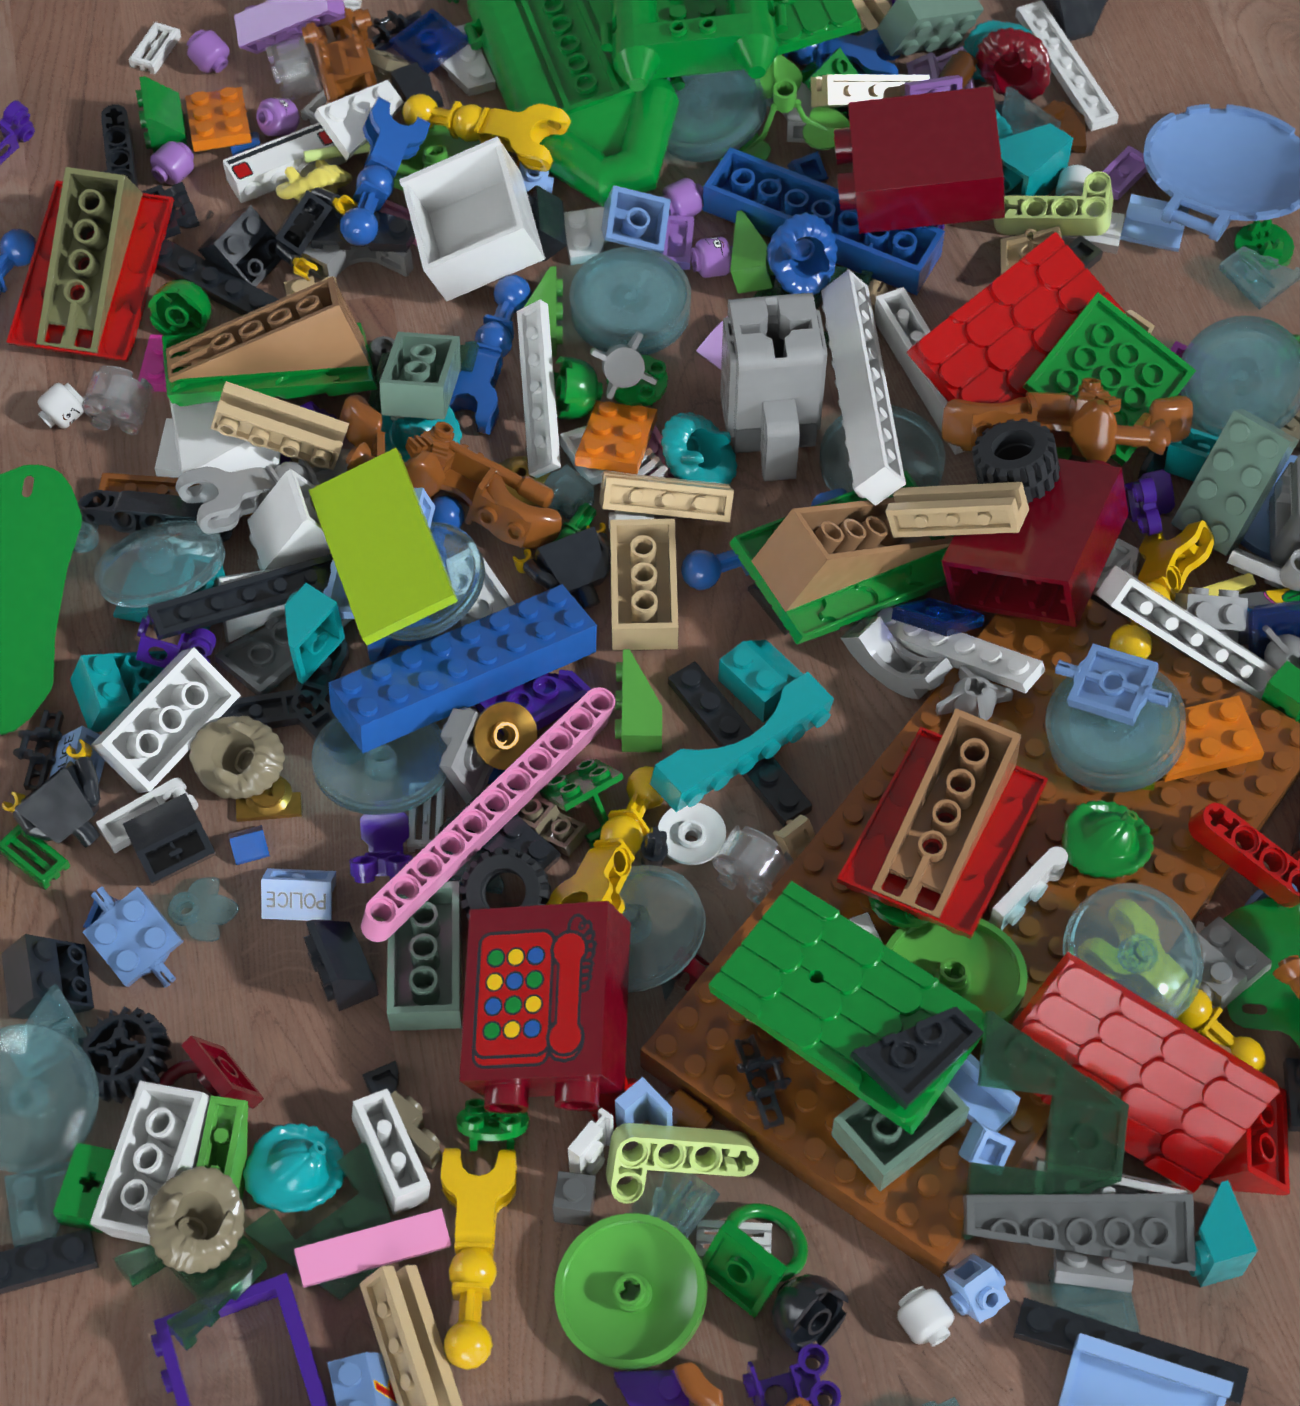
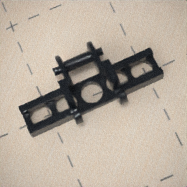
[371,10,429,51]
[13,710,64,791]
[734,1034,792,1130]

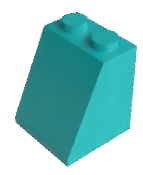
[999,123,1073,196]

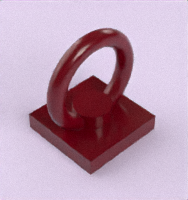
[160,1035,264,1108]

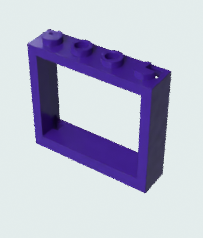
[151,1273,329,1406]

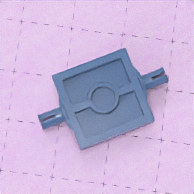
[1055,644,1172,726]
[83,887,184,988]

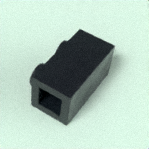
[390,62,444,108]

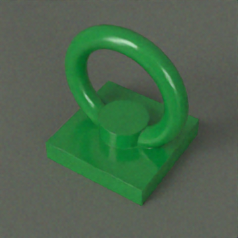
[701,1203,808,1319]

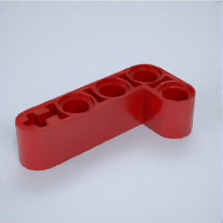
[1188,802,1300,908]

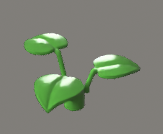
[720,55,850,161]

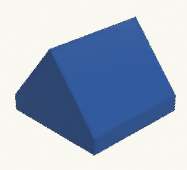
[229,825,270,865]

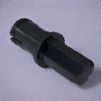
[641,826,668,873]

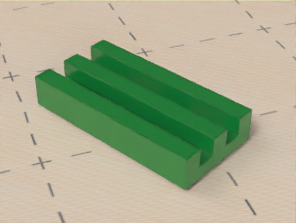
[0,824,70,890]

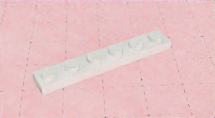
[1016,0,1119,131]
[517,300,561,478]
[876,607,1046,693]

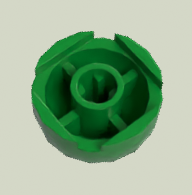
[148,280,212,335]
[553,356,603,420]

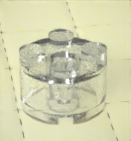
[265,36,322,101]
[82,366,154,435]
[712,825,794,905]

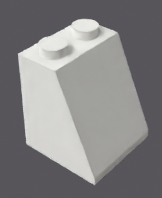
[247,469,331,570]

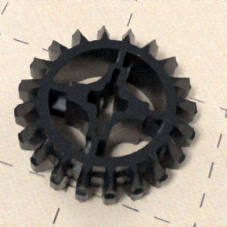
[73,1006,172,1104]

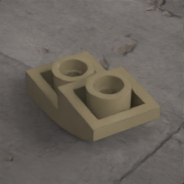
[517,795,589,857]
[391,1091,442,1169]

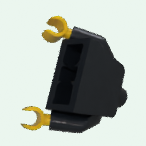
[275,187,358,281]
[513,523,611,610]
[2,739,101,848]

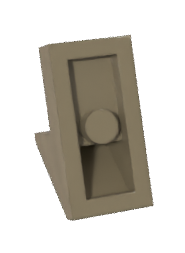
[367,48,413,85]

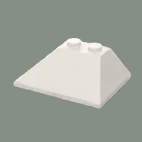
[170,401,281,474]

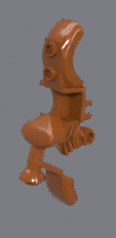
[301,0,377,105]
[942,378,1193,462]
[339,395,562,550]

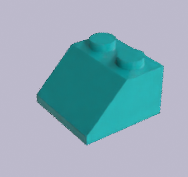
[285,583,345,684]
[718,640,803,723]
[1189,1180,1258,1287]

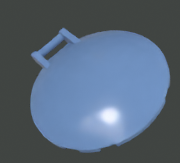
[1143,104,1300,242]

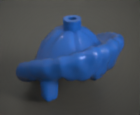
[767,212,837,295]

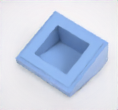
[959,1121,1016,1176]

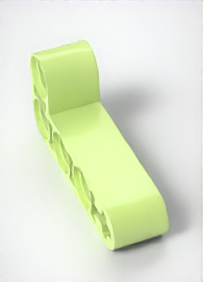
[993,171,1113,236]
[606,1123,759,1204]

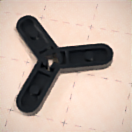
[222,639,364,767]

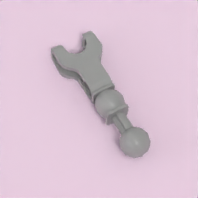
[175,449,351,534]

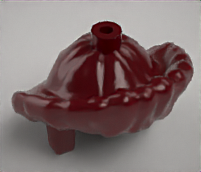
[976,28,1051,101]

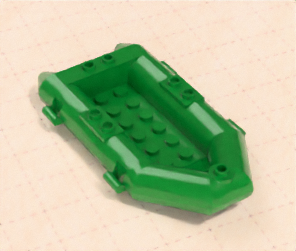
[463,0,685,207]
[600,0,788,91]

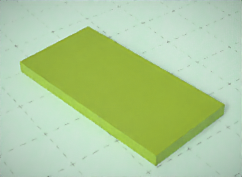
[308,448,458,645]

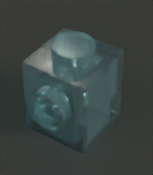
[544,464,594,521]

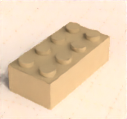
[610,519,678,650]

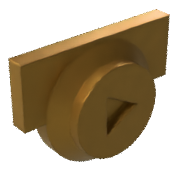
[236,776,302,822]

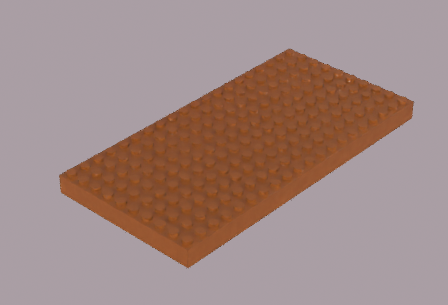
[640,599,1300,1278]

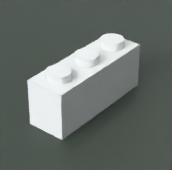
[352,1089,430,1215]

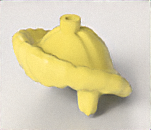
[276,160,352,200]

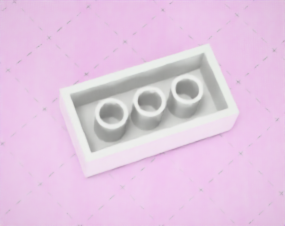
[90,647,241,793]
[90,1081,210,1245]

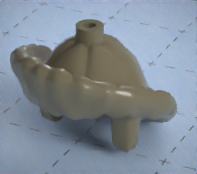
[189,716,285,799]
[147,1166,245,1274]

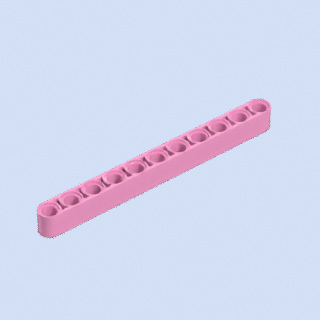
[361,687,615,942]

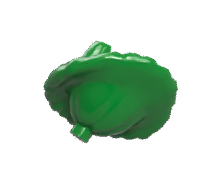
[1062,800,1154,879]

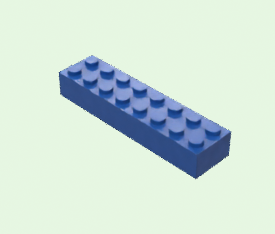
[703,147,945,295]
[328,584,597,753]

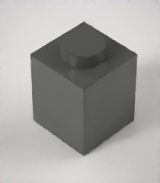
[553,1171,596,1227]

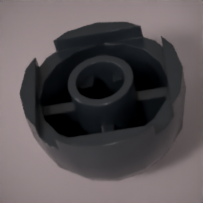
[772,1274,848,1353]

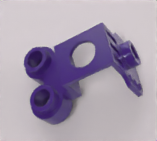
[0,100,35,165]
[1124,469,1175,536]
[136,602,216,668]
[350,809,413,883]
[742,1344,841,1406]

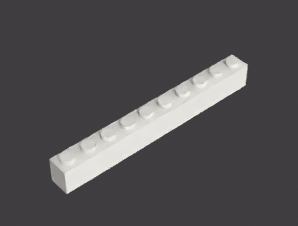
[821,269,906,506]

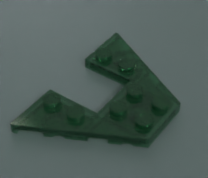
[961,1010,1129,1240]

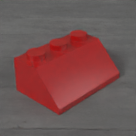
[1210,1086,1290,1196]

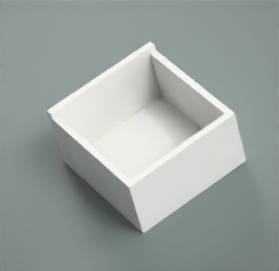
[399,136,545,301]

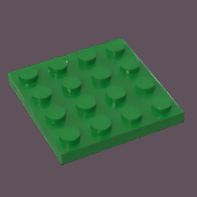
[1023,292,1197,466]

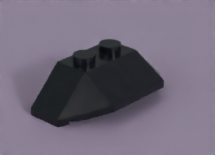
[1042,0,1108,41]

